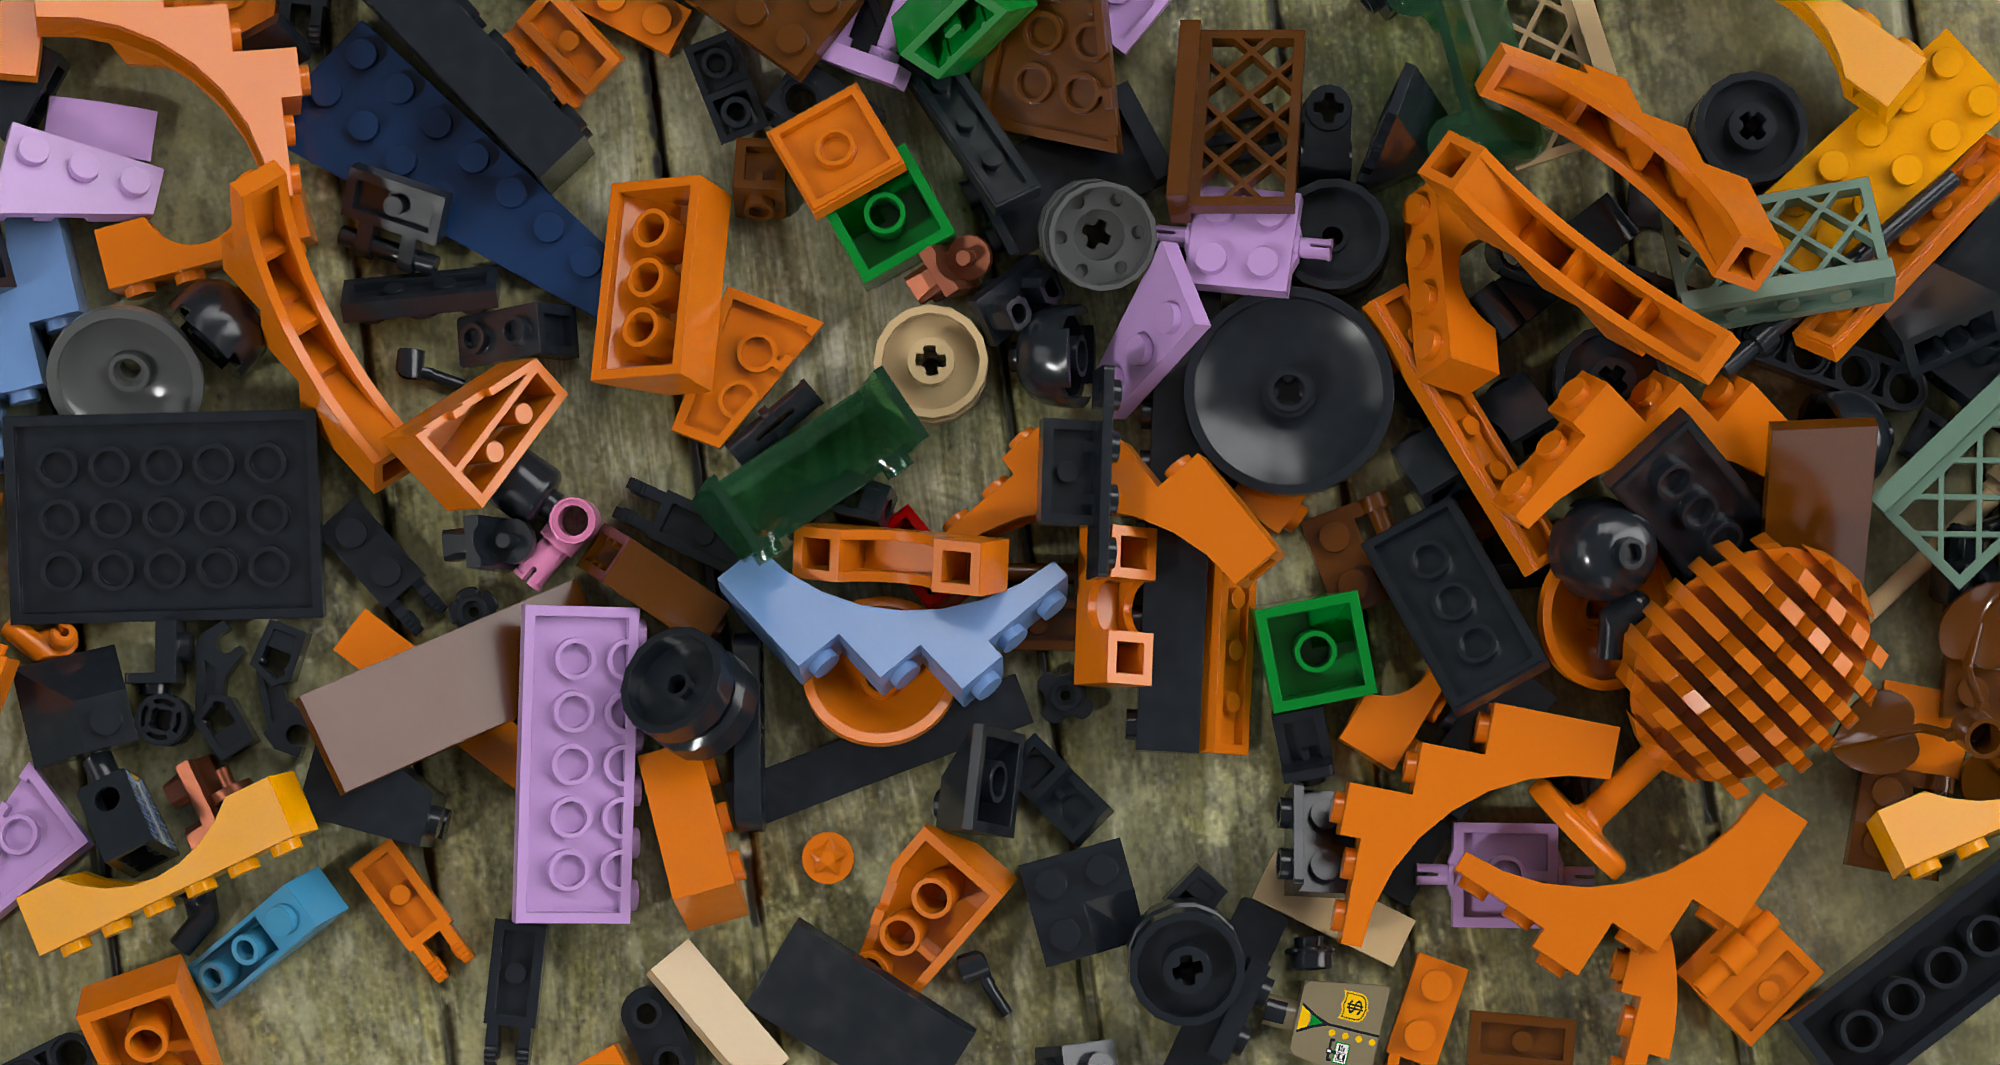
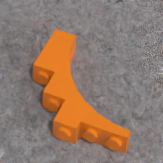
[33,0,311,207]
[1474,42,1786,292]
[1417,130,1741,386]
[221,159,411,494]
[1491,370,1788,529]
[942,426,1286,589]
[1329,703,1620,948]
[1453,792,1808,979]

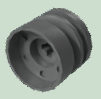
[1037,178,1157,291]

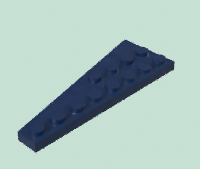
[287,20,605,320]

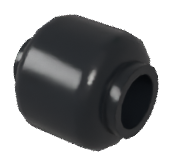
[489,449,565,524]

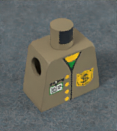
[1261,979,1390,1065]

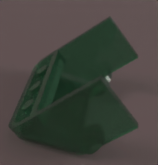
[691,365,930,566]

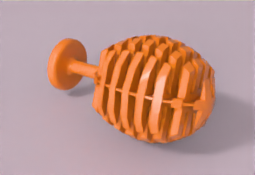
[1527,532,1889,881]

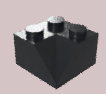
[1018,837,1141,968]

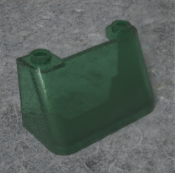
[1388,0,1544,170]

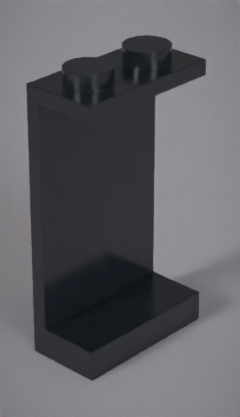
[958,80,1169,263]

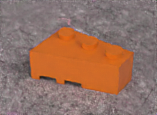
[381,358,568,511]
[637,748,750,931]

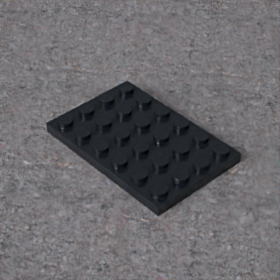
[2,409,327,625]

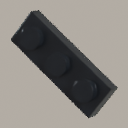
[340,265,501,325]

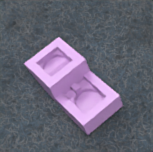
[43,96,158,164]

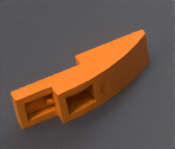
[1607,934,1678,1065]

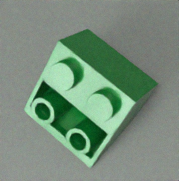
[891,0,1038,79]

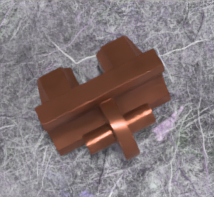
[904,235,993,304]
[163,753,253,850]

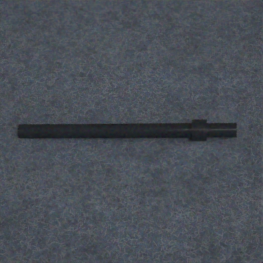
[1720,169,1961,379]

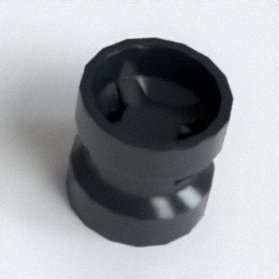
[135,694,197,747]

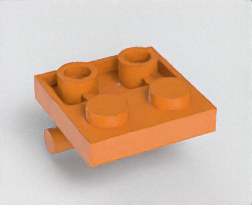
[1676,904,1824,1047]

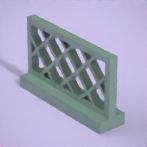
[1660,177,1896,329]
[1872,374,2000,590]

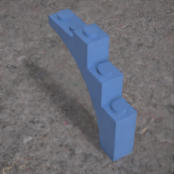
[0,217,89,474]
[717,546,1068,707]

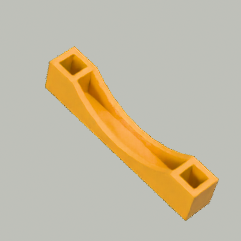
[1774,0,1927,126]
[16,770,319,958]
[1866,791,2000,881]

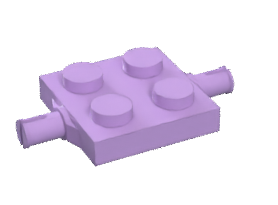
[1156,185,1333,299]
[1415,822,1595,929]

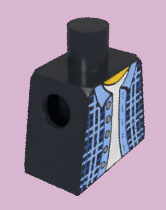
[77,750,180,878]

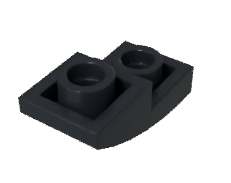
[683,31,769,145]

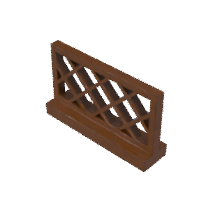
[1166,20,1306,223]

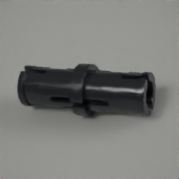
[724,378,824,469]

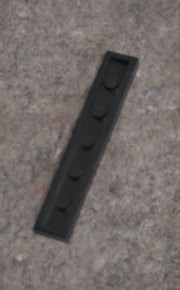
[723,674,1034,824]

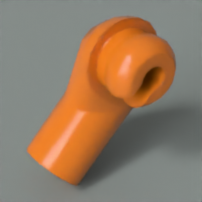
[0,619,79,662]

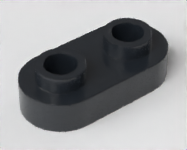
[621,987,697,1065]

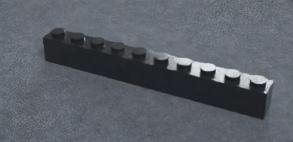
[1125,246,1221,755]

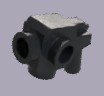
[1929,513,2000,613]

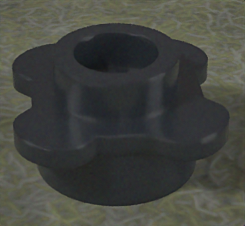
[1038,669,1093,723]

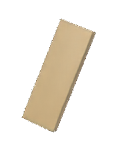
[1251,851,1416,967]
[646,938,790,1065]

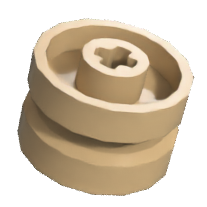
[873,304,988,426]

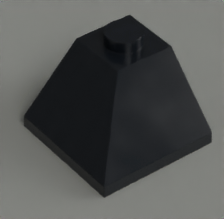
[14,644,139,770]
[933,723,1025,839]

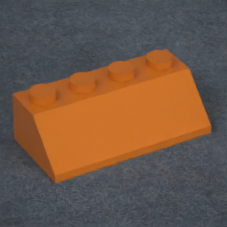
[590,174,732,395]

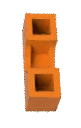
[1074,524,1157,688]

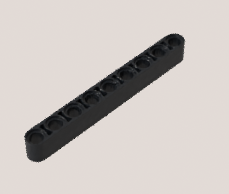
[1484,243,1928,413]

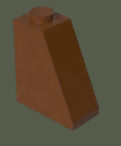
[576,523,731,639]

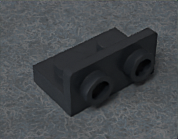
[1276,782,1350,899]

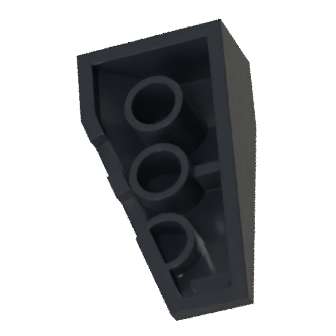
[1355,62,1449,195]

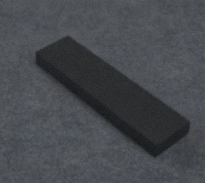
[896,52,1041,217]

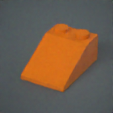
[76,954,223,1065]

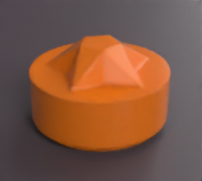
[802,832,855,884]

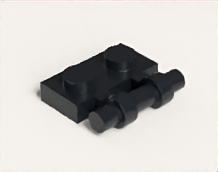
[337,162,453,276]

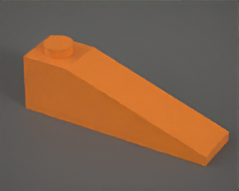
[858,823,1018,992]

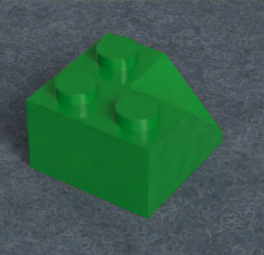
[825,143,956,292]
[1251,590,1378,714]

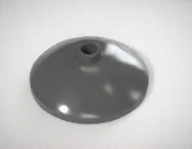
[46,305,205,415]

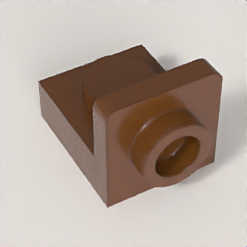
[732,138,787,221]

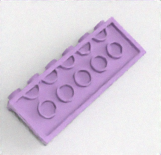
[512,604,647,924]

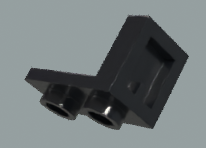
[457,302,580,369]

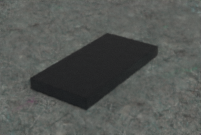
[1601,407,1763,582]
[1360,494,1551,718]
[745,917,977,1065]

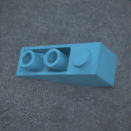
[187,866,349,1009]

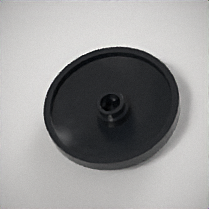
[1184,286,1394,497]

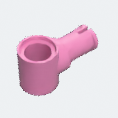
[513,497,602,592]

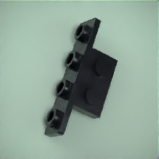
[1036,365,1122,580]
[1163,897,1288,1065]

